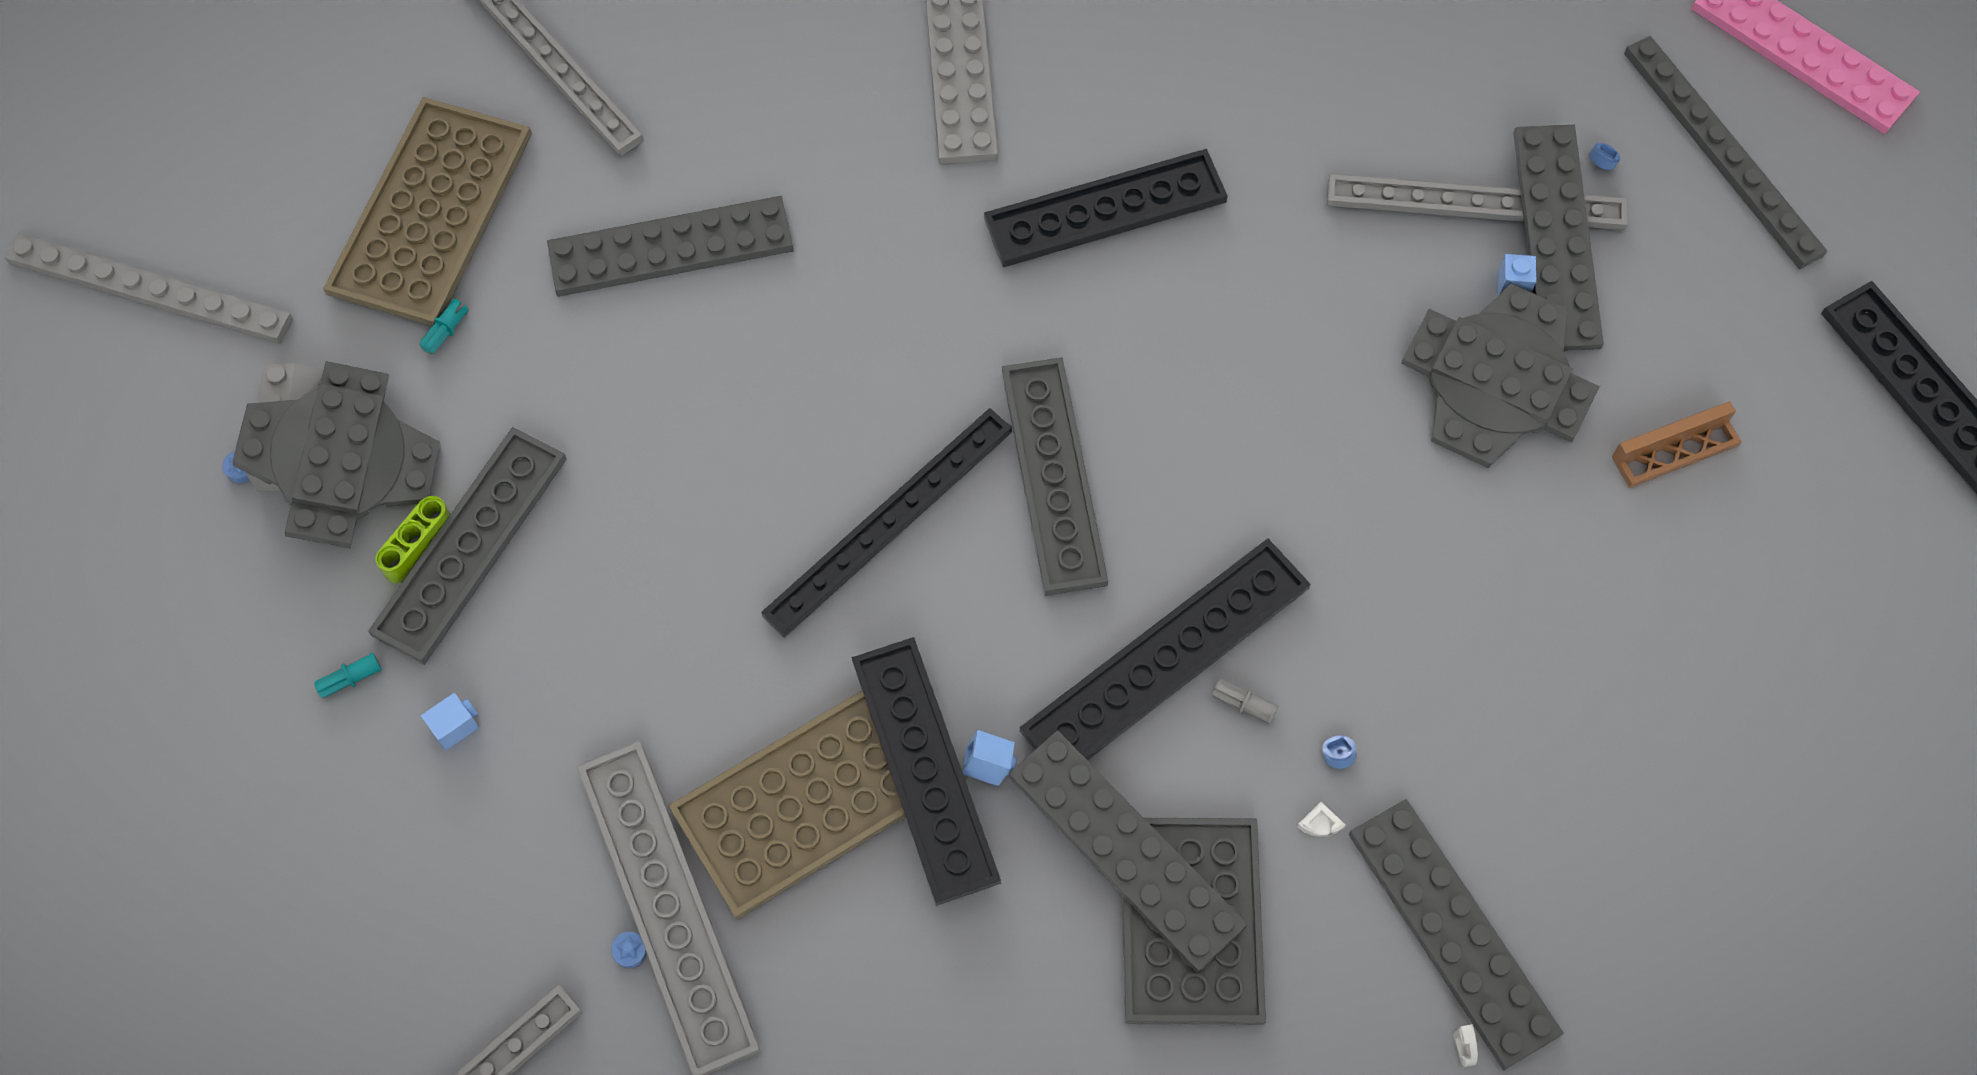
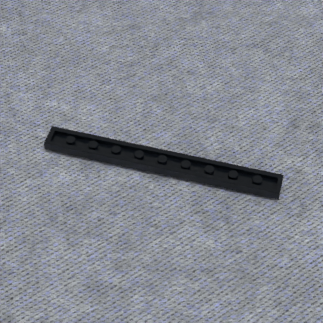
[761,408,1012,638]

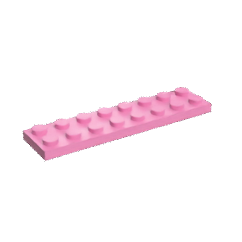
[1691,0,1920,134]

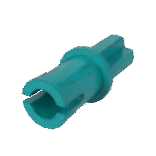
[419,299,469,354]
[314,652,382,698]

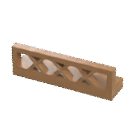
[1612,401,1742,488]

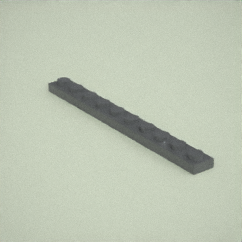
[1624,35,1827,270]

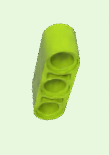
[375,496,451,583]

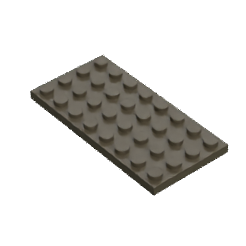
[323,97,532,326]
[668,691,967,921]

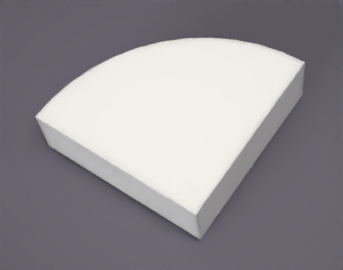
[1297,802,1346,837]
[1453,1024,1478,1068]

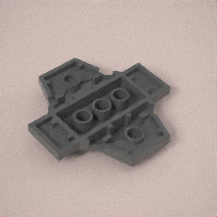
[1401,284,1600,468]
[233,361,440,549]

